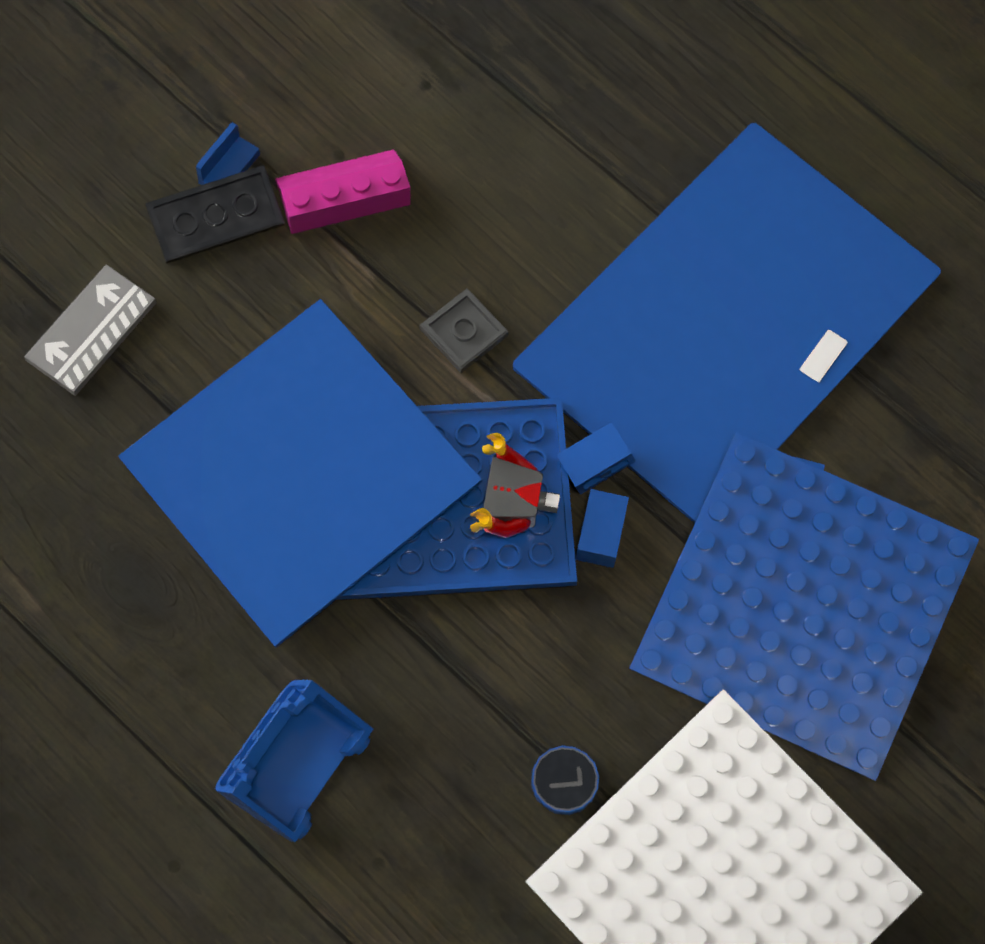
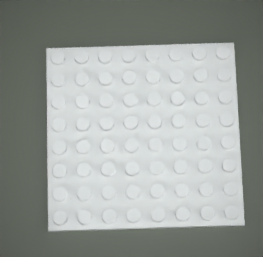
[525,689,923,944]

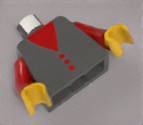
[470,433,560,538]

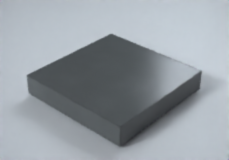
[420,288,509,373]

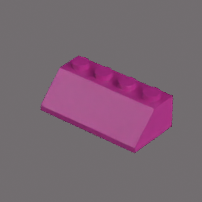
[275,150,410,234]

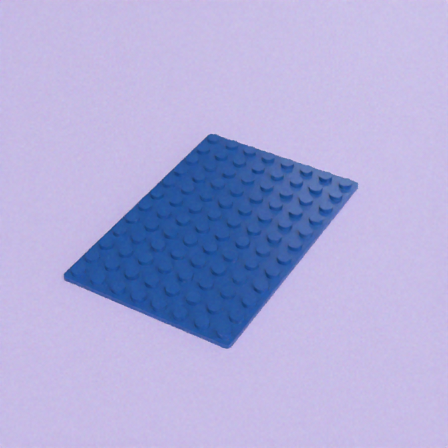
[513,123,941,523]

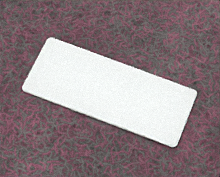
[799,330,848,382]

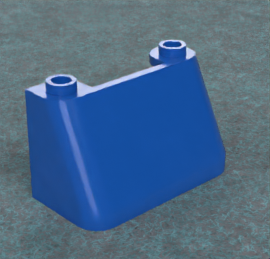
[215,680,374,842]

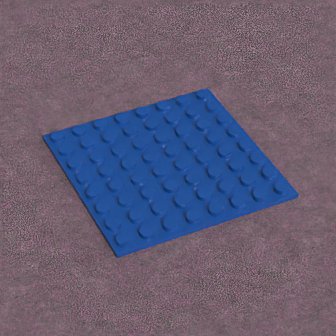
[118,299,483,648]
[629,432,979,781]

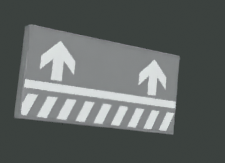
[24,264,156,396]

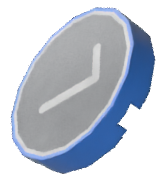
[531,746,599,815]

